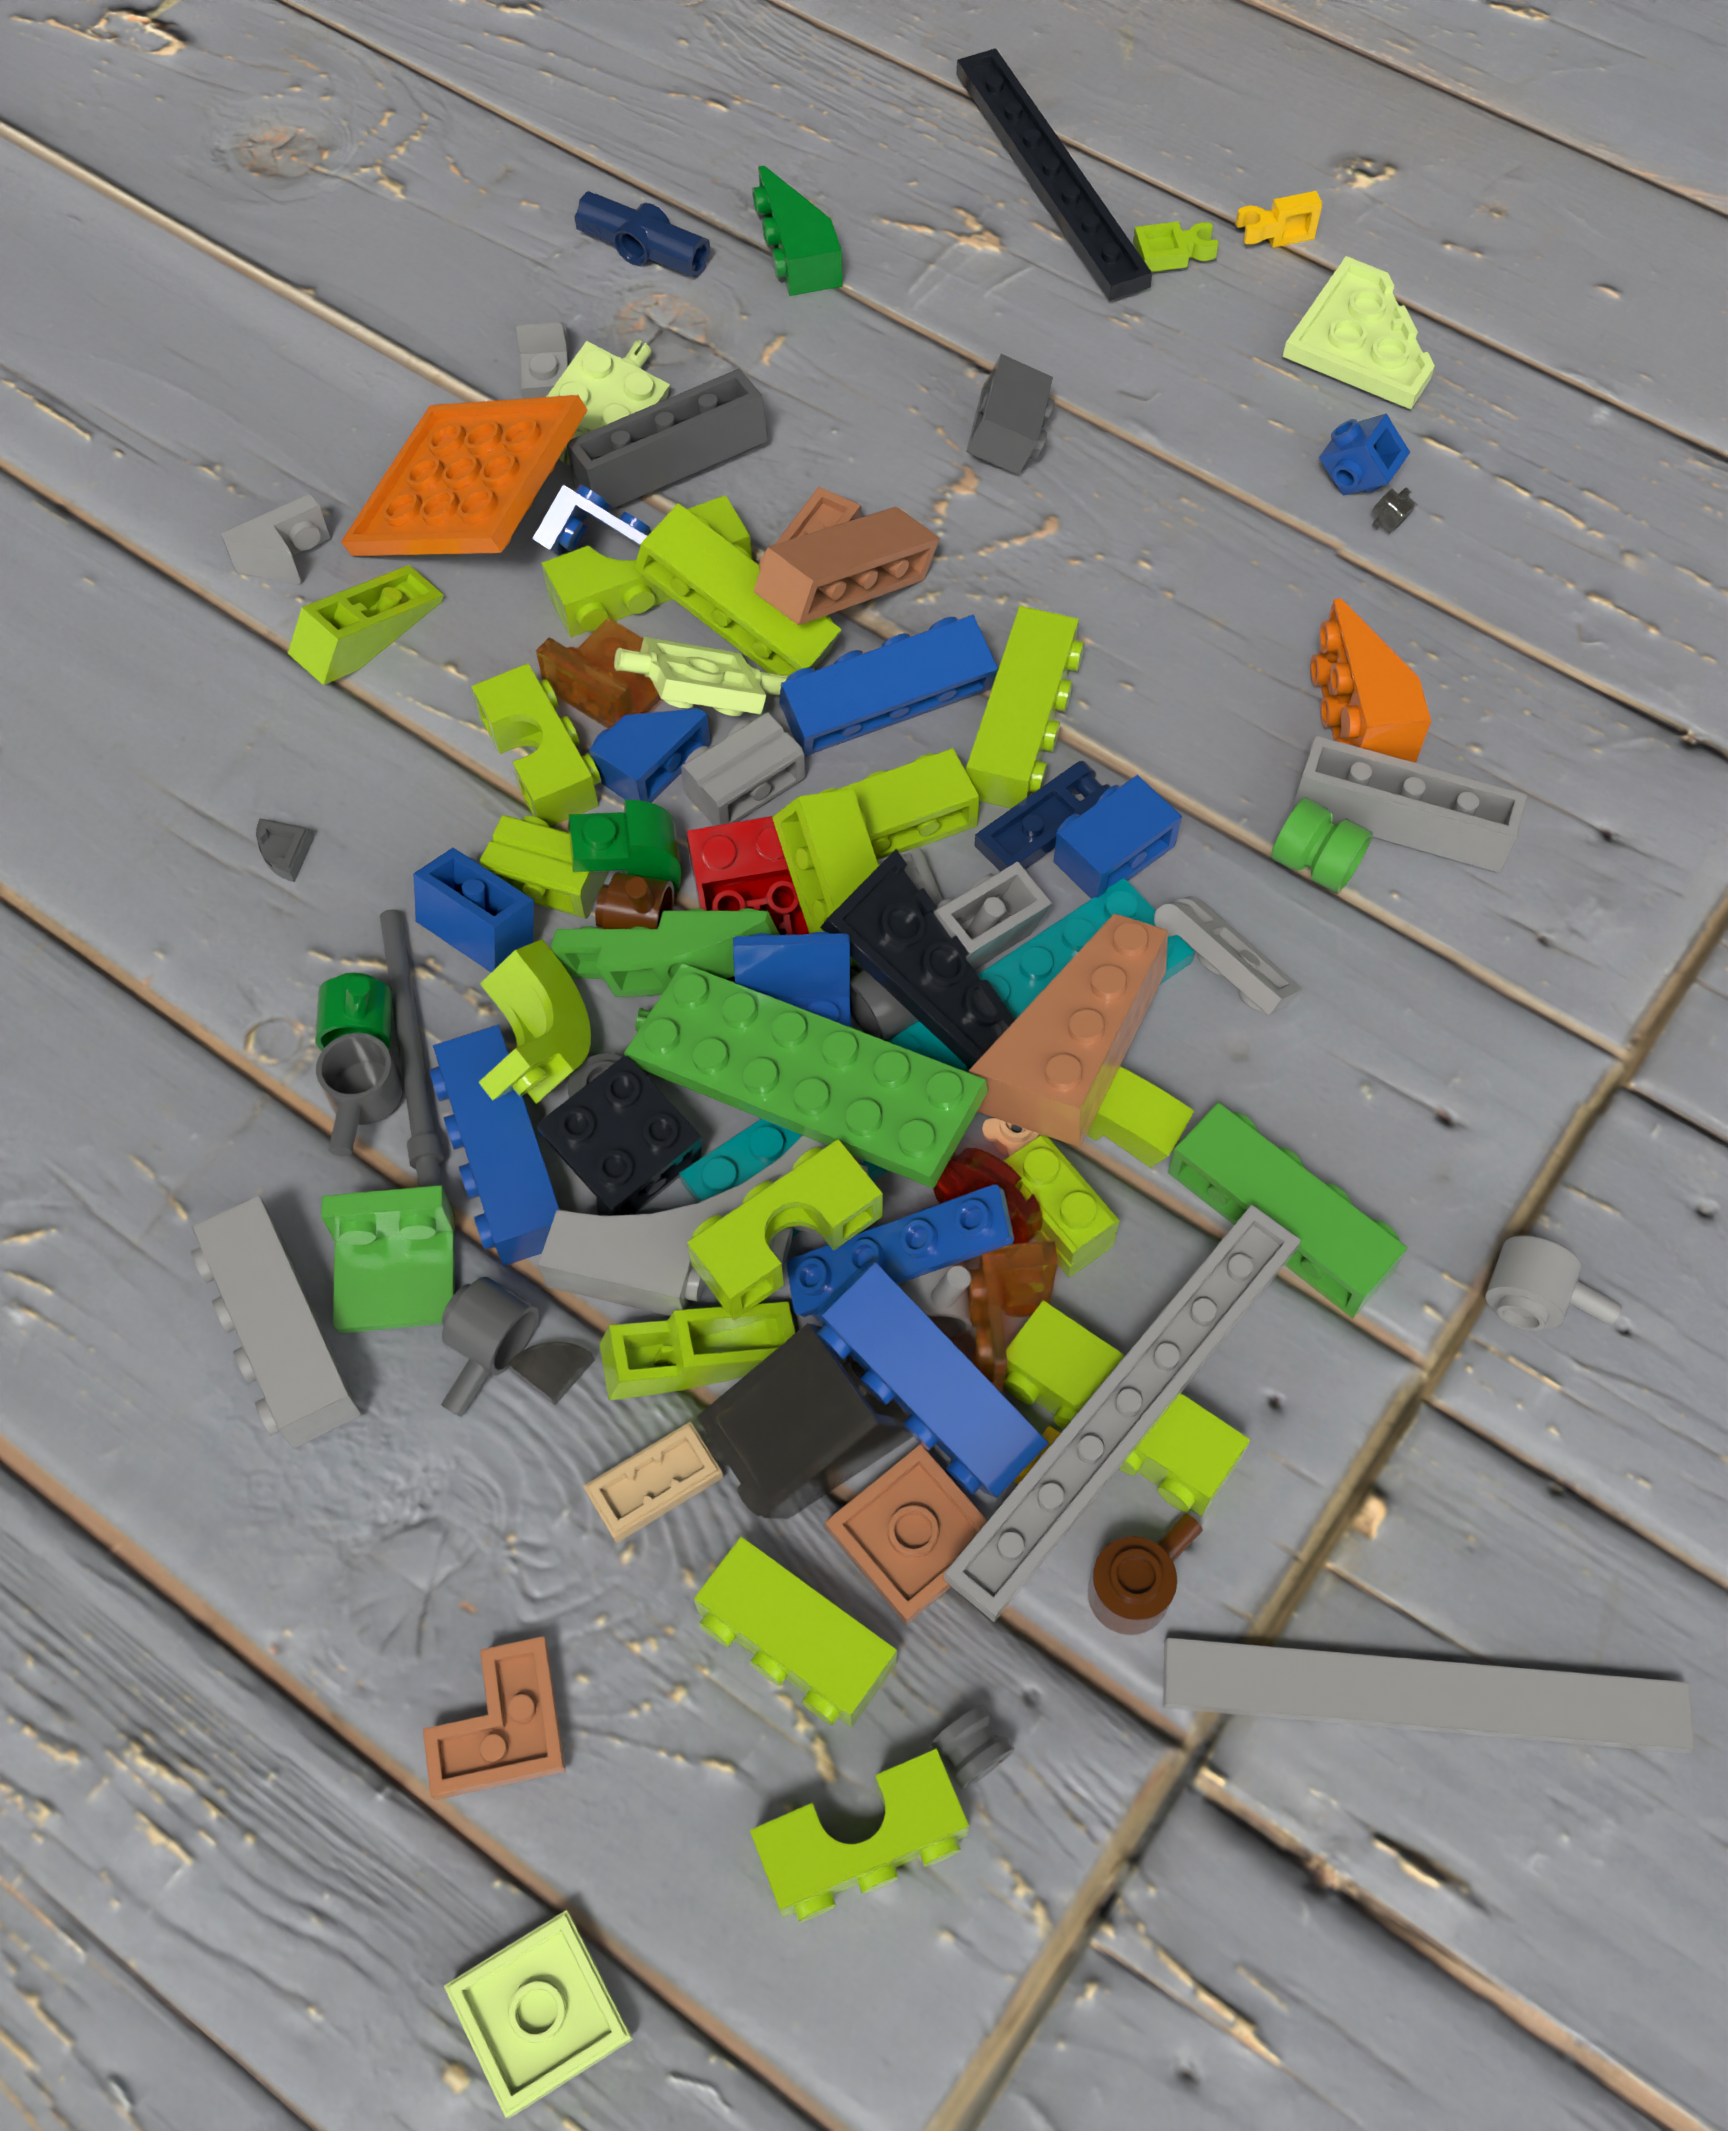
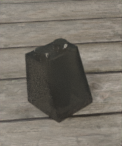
[697,1323,913,1520]

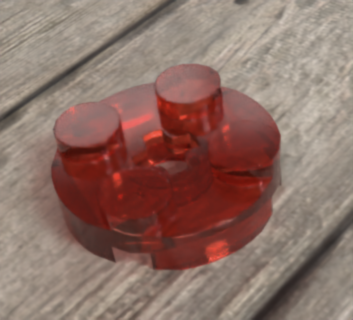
[933,1148,1043,1262]

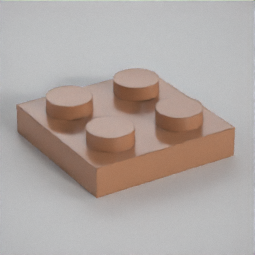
[824,1444,988,1625]

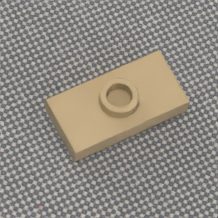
[583,1421,723,1543]

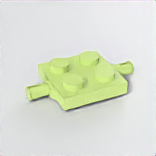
[546,340,670,465]
[614,637,787,716]

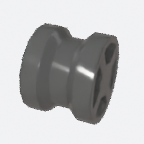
[931,1705,1014,1790]

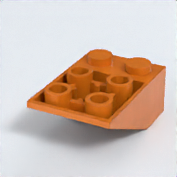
[1310,598,1431,763]

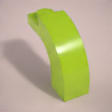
[478,939,591,1104]

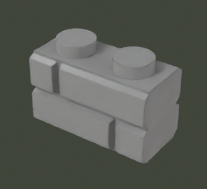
[681,712,805,826]

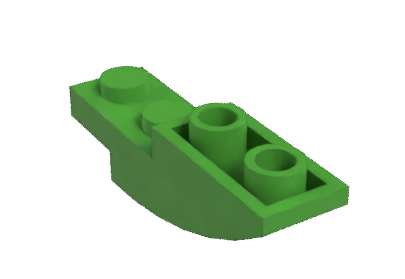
[551,908,780,997]

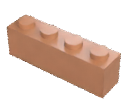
[753,507,940,625]

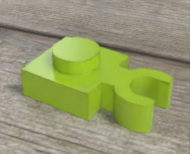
[1133,221,1219,272]

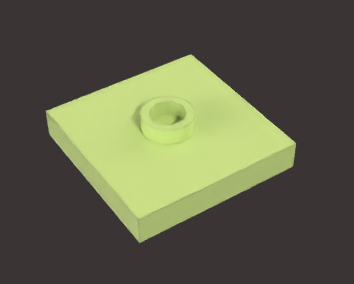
[444,1910,634,2119]

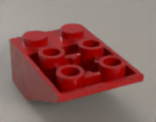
[687,816,809,981]

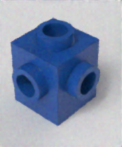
[1319,413,1410,496]

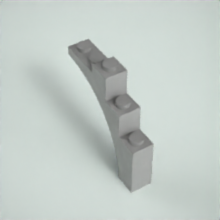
[538,1136,868,1316]

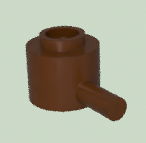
[595,872,674,929]
[1088,1513,1203,1635]

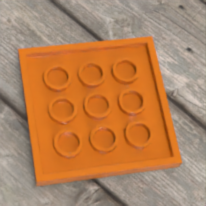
[341,395,588,556]

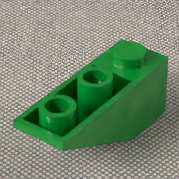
[752,166,843,296]

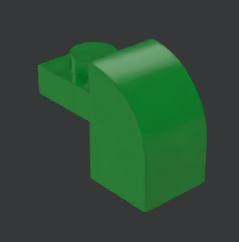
[568,800,681,892]

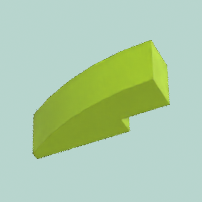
[1086,1066,1194,1168]
[599,1302,800,1401]

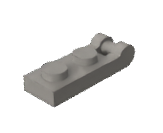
[1154,896,1302,1016]

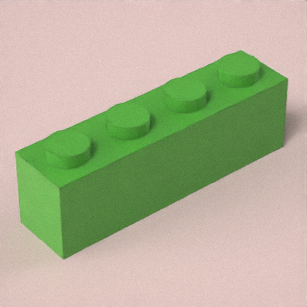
[1168,1102,1408,1319]

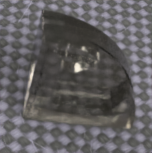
[507,1341,595,1405]

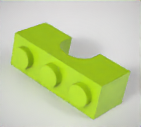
[471,663,601,827]
[686,1139,883,1320]
[749,1748,969,1923]

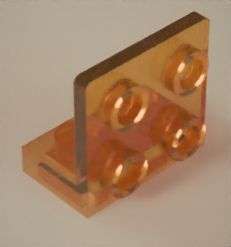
[536,619,661,729]
[968,1241,1058,1395]

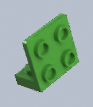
[321,1185,455,1333]

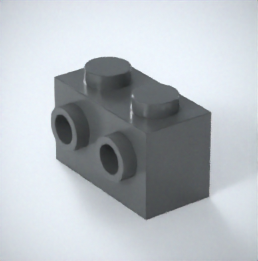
[966,354,1054,475]

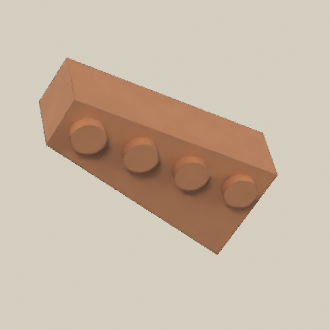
[969,914,1168,1147]

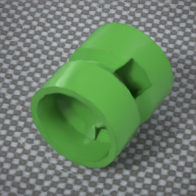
[1271,797,1373,894]

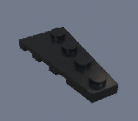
[820,849,1015,1069]

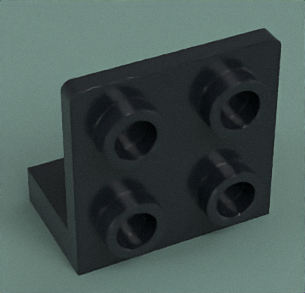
[537,1056,702,1216]

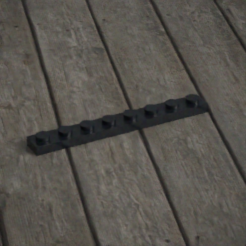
[956,48,1152,301]

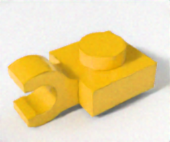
[1235,191,1323,248]

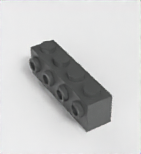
[566,369,768,510]

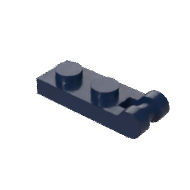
[974,761,1111,872]

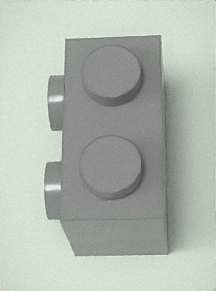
[933,862,1052,970]

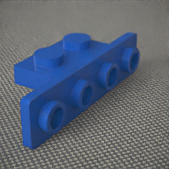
[787,1185,1014,1317]

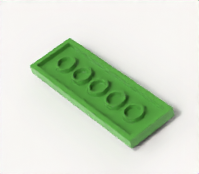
[624,963,988,1189]

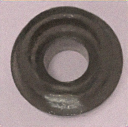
[1372,487,1418,535]

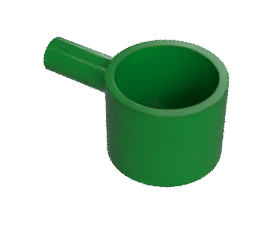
[315,972,393,1050]

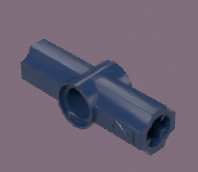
[574,191,711,278]

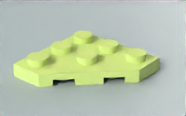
[1283,256,1435,410]

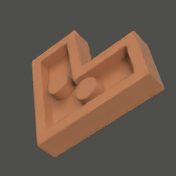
[423,1636,566,1800]

